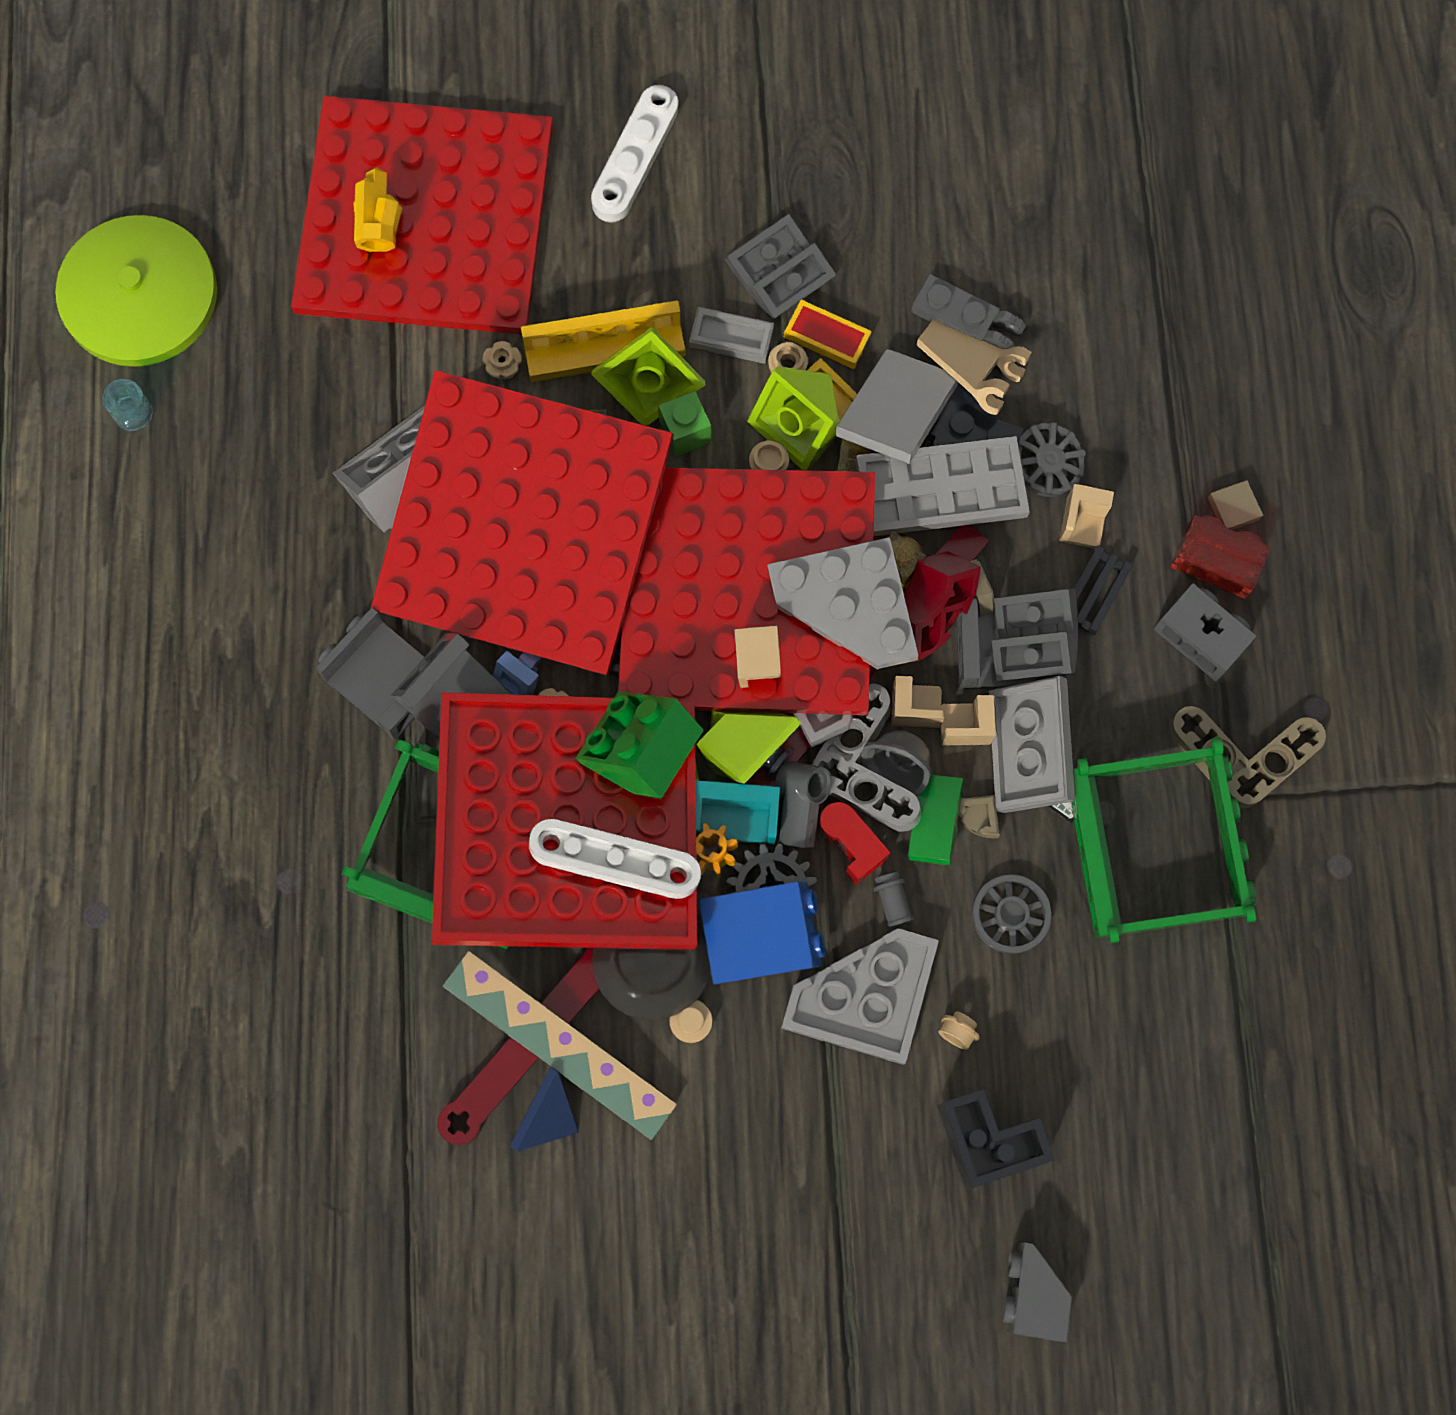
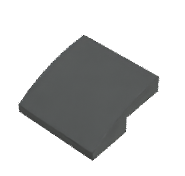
[724,214,836,319]
[991,588,1078,681]

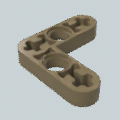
[1169,706,1326,808]

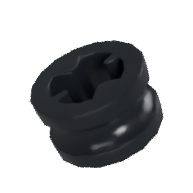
[758,746,793,779]

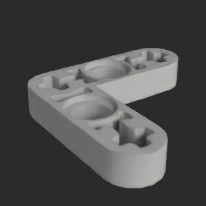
[812,684,922,832]

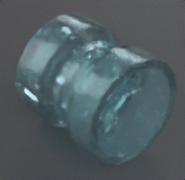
[102,379,153,431]

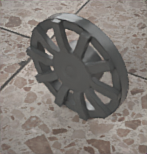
[1017,422,1086,497]
[972,875,1052,954]

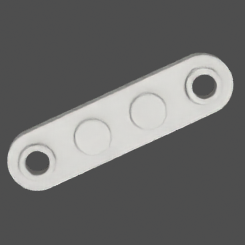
[591,85,678,222]
[529,819,701,899]

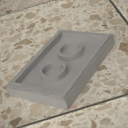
[836,349,958,464]
[989,676,1075,813]

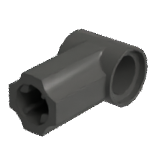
[776,760,832,848]

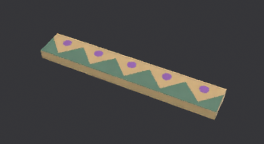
[442,951,677,1140]

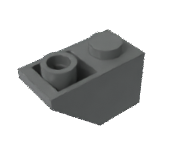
[1001,1242,1072,1343]

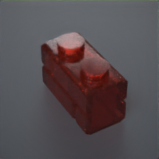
[1170,515,1270,599]

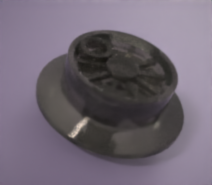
[592,922,711,1020]

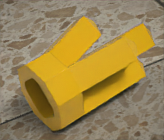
[353,168,402,252]

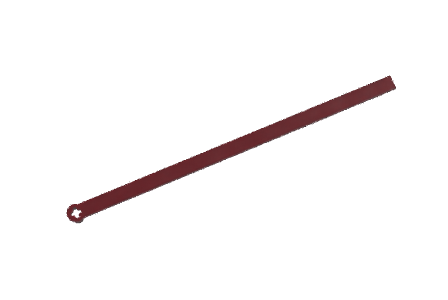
[437,525,989,1145]

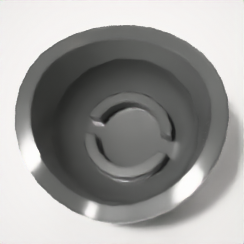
[861,730,931,798]

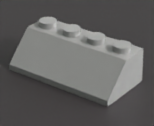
[333,405,425,532]

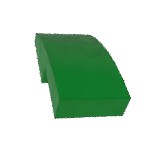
[908,775,964,865]

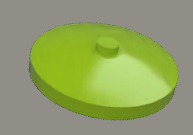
[56,215,217,366]

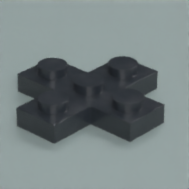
[925,376,1024,446]

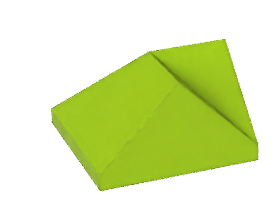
[591,327,705,426]
[747,366,841,471]
[697,711,801,784]

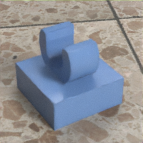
[493,651,541,695]

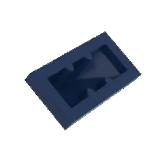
[509,1067,578,1152]

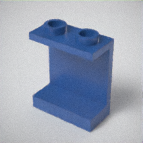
[699,882,825,985]

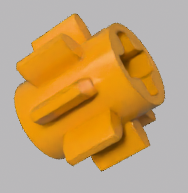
[696,823,738,877]

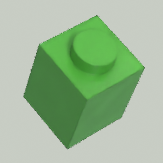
[658,391,711,458]

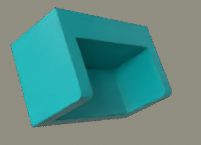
[695,780,780,845]

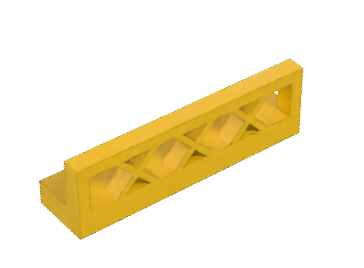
[521,301,685,382]

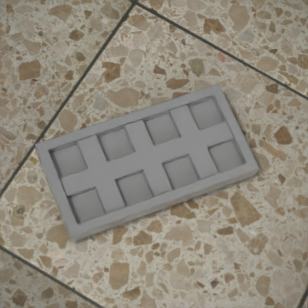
[856,436,1030,536]

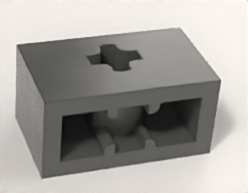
[1153,584,1256,681]

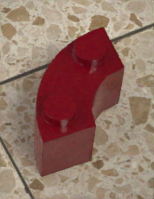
[903,551,981,662]

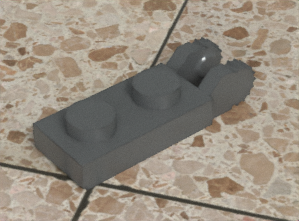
[911,274,1026,349]

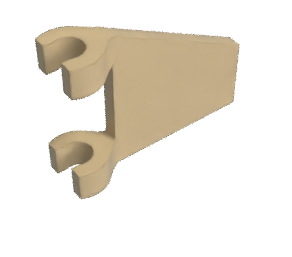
[917,320,1032,415]

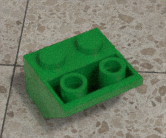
[576,691,703,799]

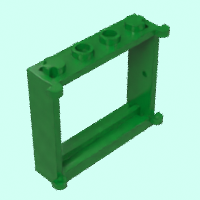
[1071,737,1256,943]
[341,740,508,952]

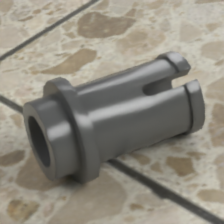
[873,872,914,928]

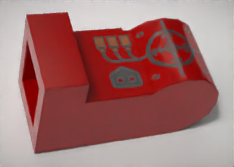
[819,802,891,885]

